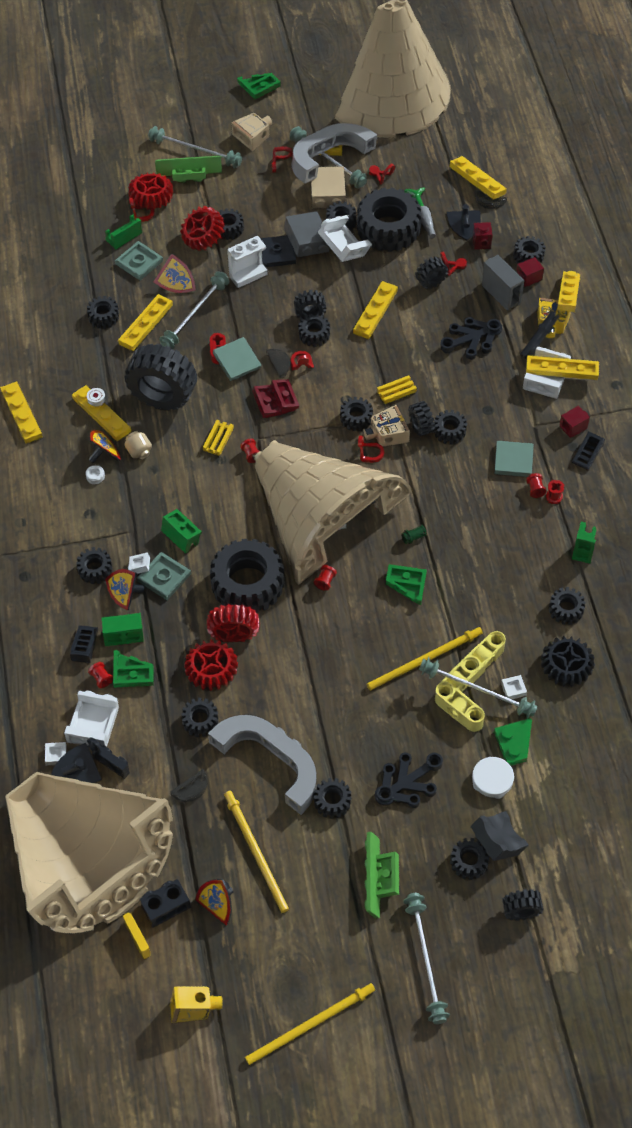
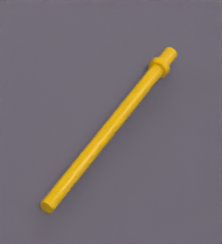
[367,627,483,691]
[224,791,289,913]
[245,983,375,1065]

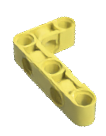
[435,631,506,732]

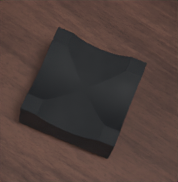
[470,811,529,861]

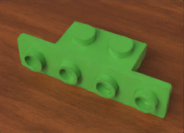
[155,156,222,183]
[365,832,399,918]

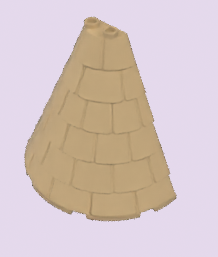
[335,0,451,138]
[254,440,412,585]
[5,772,173,933]

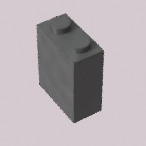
[284,211,330,257]
[482,255,524,311]

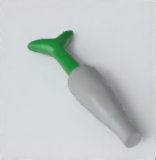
[404,187,436,239]

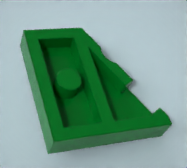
[494,718,532,766]

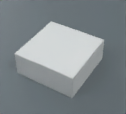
[128,553,150,574]
[501,675,527,699]
[45,742,67,765]

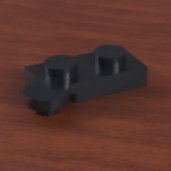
[87,737,130,779]

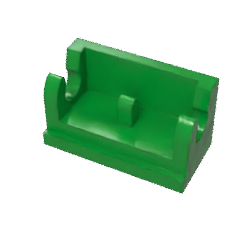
[105,215,142,249]
[161,509,202,554]
[572,521,596,564]
[102,613,144,646]

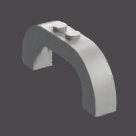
[292,123,377,183]
[208,715,316,815]

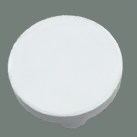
[472,757,514,799]

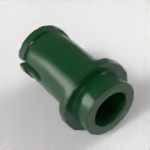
[401,525,427,544]

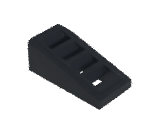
[572,431,605,471]
[70,625,98,663]

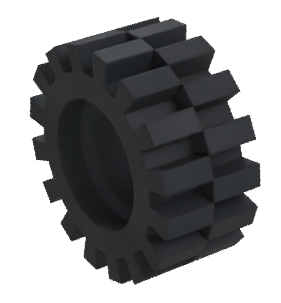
[326,201,357,231]
[219,208,244,240]
[513,236,546,264]
[415,256,449,289]
[294,290,327,319]
[87,296,119,329]
[299,314,330,347]
[340,397,373,431]
[408,401,435,436]
[434,410,467,445]
[76,547,112,584]
[549,587,586,625]
[181,698,218,737]
[314,778,351,819]
[450,838,490,880]
[502,889,544,921]

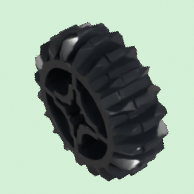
[541,636,595,688]

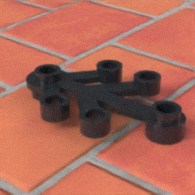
[440,317,502,360]
[375,752,443,808]

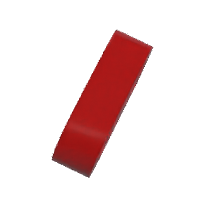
[210,333,226,364]

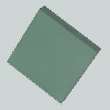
[115,241,163,281]
[213,337,261,381]
[494,441,534,477]
[137,552,191,601]

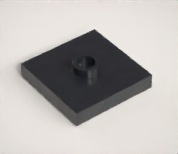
[260,235,296,267]

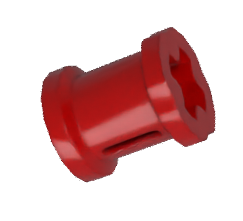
[240,438,260,463]
[526,473,547,498]
[546,480,564,504]
[314,565,337,591]
[88,662,113,688]

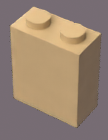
[311,167,345,208]

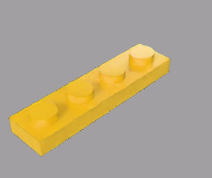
[449,156,507,200]
[557,271,580,312]
[353,281,398,339]
[118,294,173,351]
[526,355,599,380]
[0,381,43,444]
[72,385,131,441]

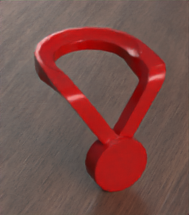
[272,147,293,173]
[369,164,395,185]
[129,198,155,222]
[440,252,467,276]
[291,351,314,370]
[358,436,384,463]

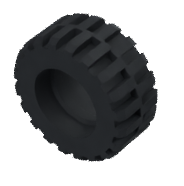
[357,187,421,252]
[124,344,197,411]
[210,539,284,613]

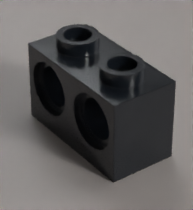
[139,879,191,928]

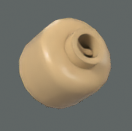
[124,431,152,459]

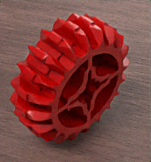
[128,172,173,210]
[180,206,225,251]
[206,604,260,642]
[184,639,238,691]

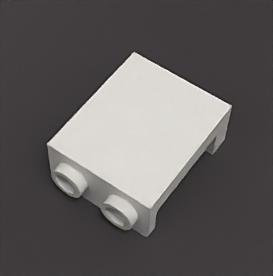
[318,215,372,262]
[228,236,268,288]
[523,347,571,399]
[64,691,119,747]

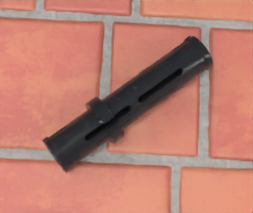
[520,311,560,360]

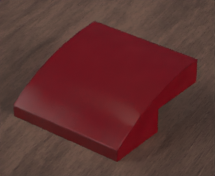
[252,379,299,418]

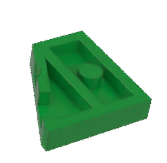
[237,73,281,99]
[386,564,427,605]
[113,650,154,687]

